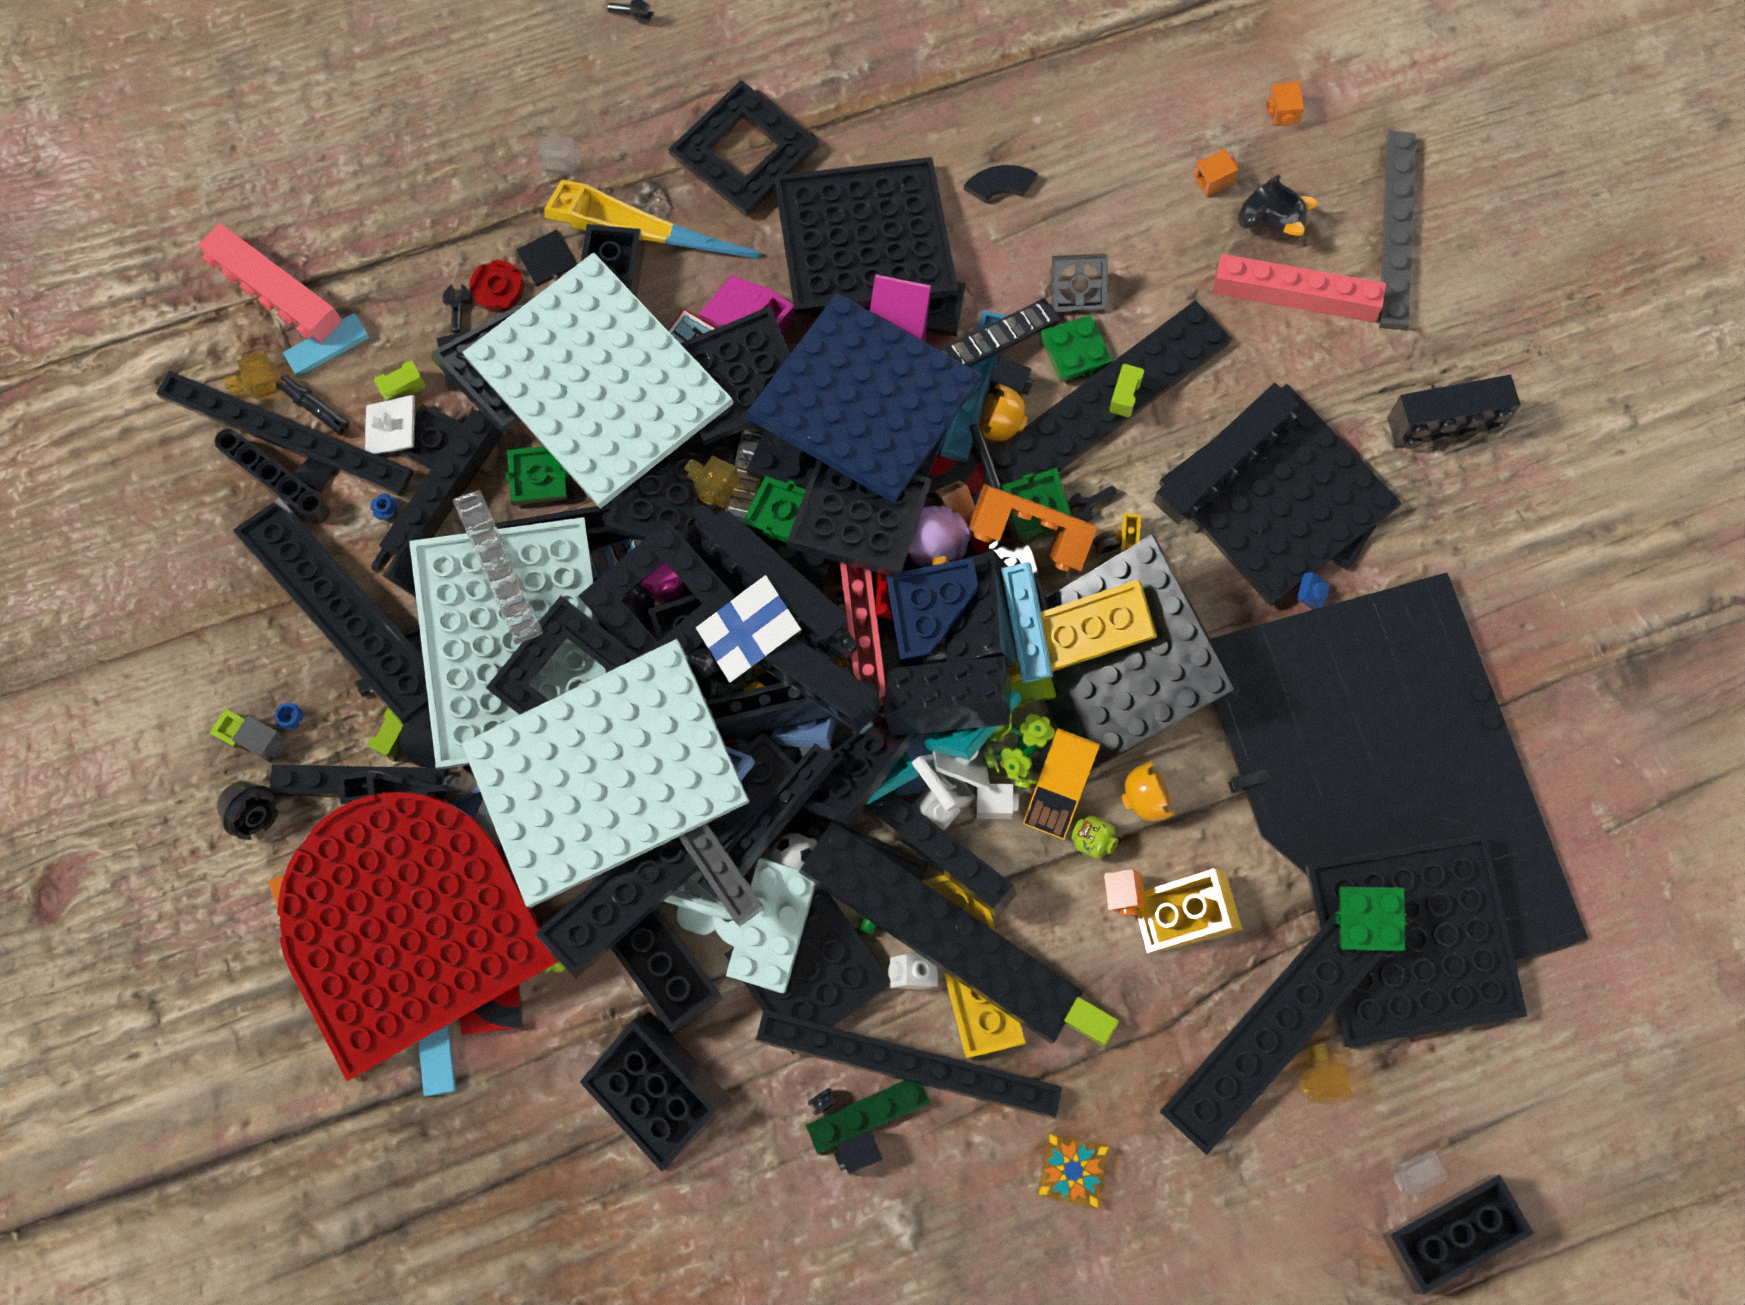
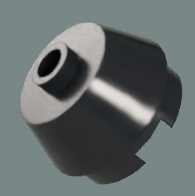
[217,781,278,840]

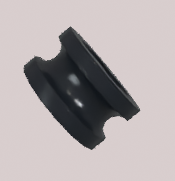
[807,1088,838,1116]

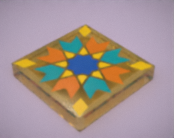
[1036,1133,1110,1209]

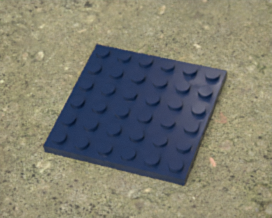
[746,293,981,504]

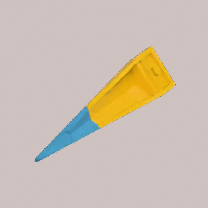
[544,180,760,259]

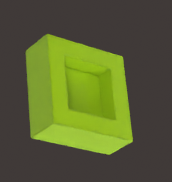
[209,708,245,749]

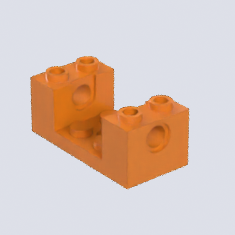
[968,484,1098,573]

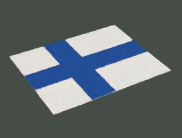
[696,575,801,682]

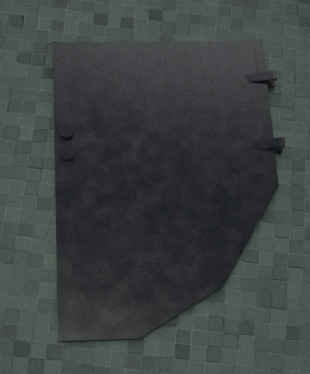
[1211,572,1589,961]

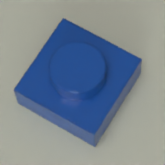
[1297,572,1330,610]

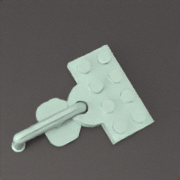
[664,858,816,993]

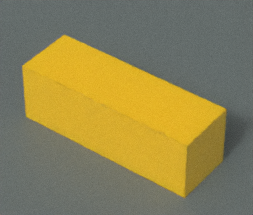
[1120,513,1141,553]

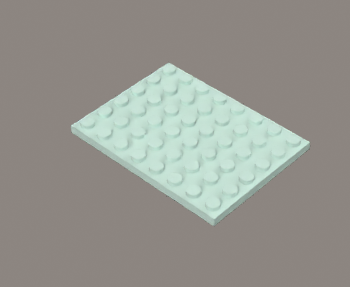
[462,252,733,509]
[410,518,606,770]
[461,639,750,908]

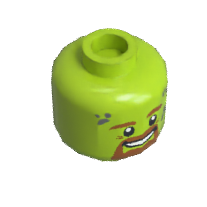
[1071,816,1118,860]

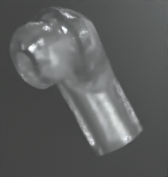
[443,775,478,795]

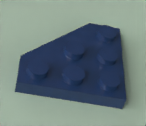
[886,557,979,662]

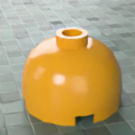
[979,384,1028,442]
[1121,761,1175,822]

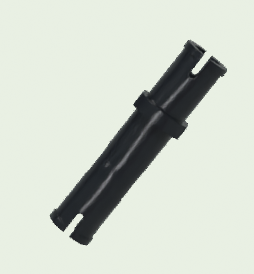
[276,374,350,436]

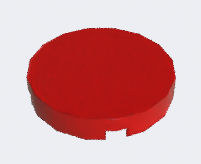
[469,260,525,313]

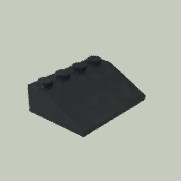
[580,1011,732,1172]

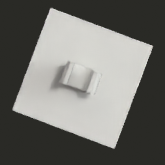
[365,395,415,455]
[932,751,990,790]

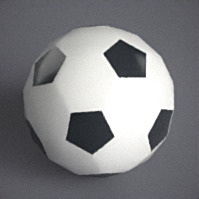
[770,832,817,869]

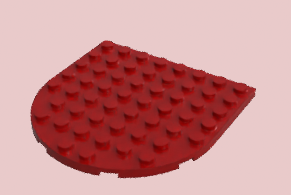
[277,792,559,1081]

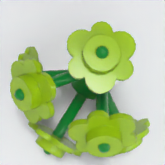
[983,710,1055,790]

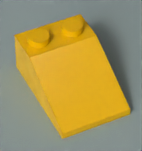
[1137,868,1242,953]

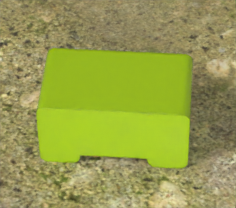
[374,360,426,401]
[1109,364,1144,417]
[1011,677,1056,710]
[368,708,403,761]
[1064,997,1119,1047]

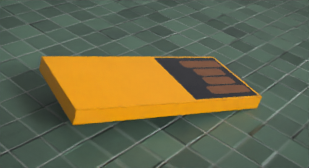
[1023,729,1100,840]

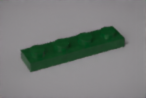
[805,1080,930,1154]

